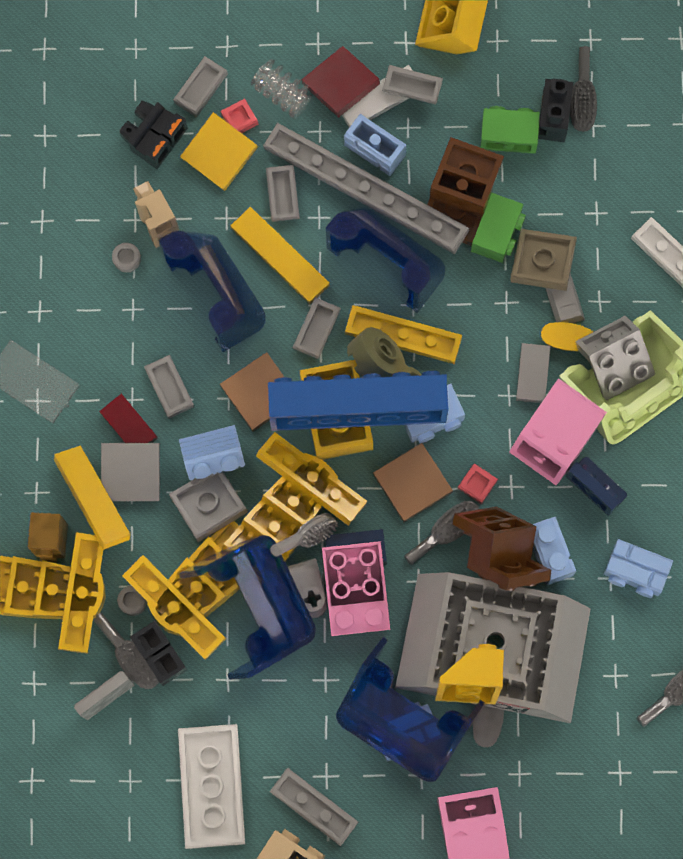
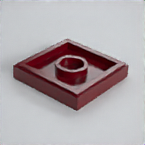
[301,46,380,118]

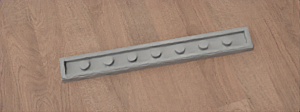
[263,123,469,254]

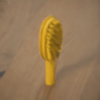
[541,322,593,352]

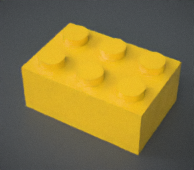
[300,360,373,460]

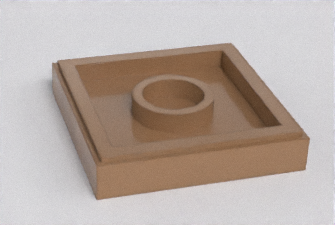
[220,352,284,432]
[373,443,453,522]

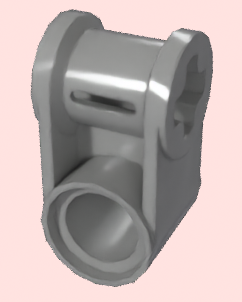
[288,558,327,618]

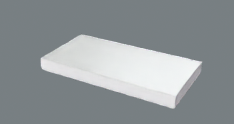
[178,724,245,849]

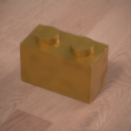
[28,512,68,563]

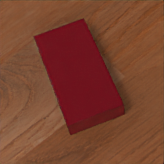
[99,393,158,443]

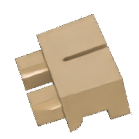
[133,181,181,248]

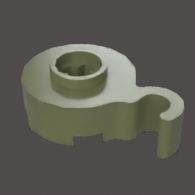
[347,327,421,378]

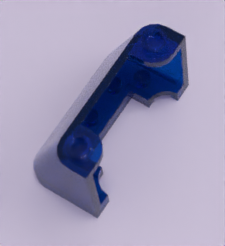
[325,208,445,313]
[158,231,266,352]

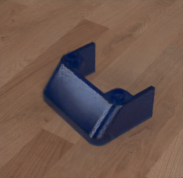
[179,535,316,679]
[336,637,485,782]

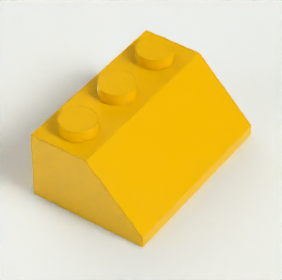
[415,0,488,54]
[435,644,504,704]

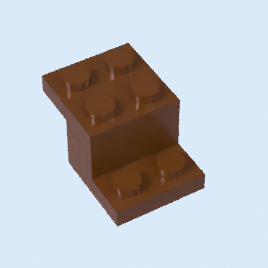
[427,137,504,246]
[452,506,551,591]

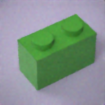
[480,106,540,154]
[471,193,526,263]

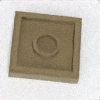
[511,229,577,291]

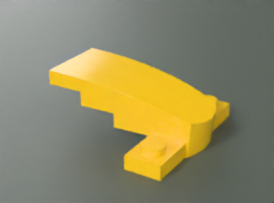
[222,432,367,583]
[122,521,256,660]
[0,532,106,654]

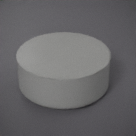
[112,243,141,272]
[117,586,148,616]

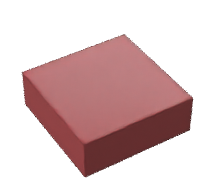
[220,98,259,133]
[458,464,498,504]

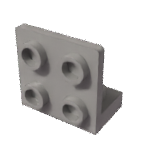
[575,316,655,400]

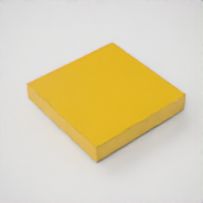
[180,112,259,191]

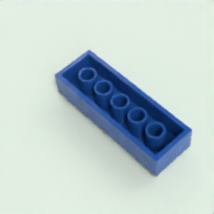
[268,371,449,431]

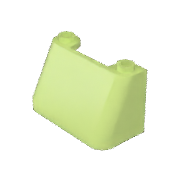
[559,310,683,445]

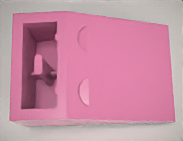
[509,379,607,485]
[322,541,390,636]
[437,787,510,859]

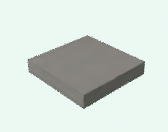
[101,443,160,501]
[169,471,248,542]
[74,671,135,720]

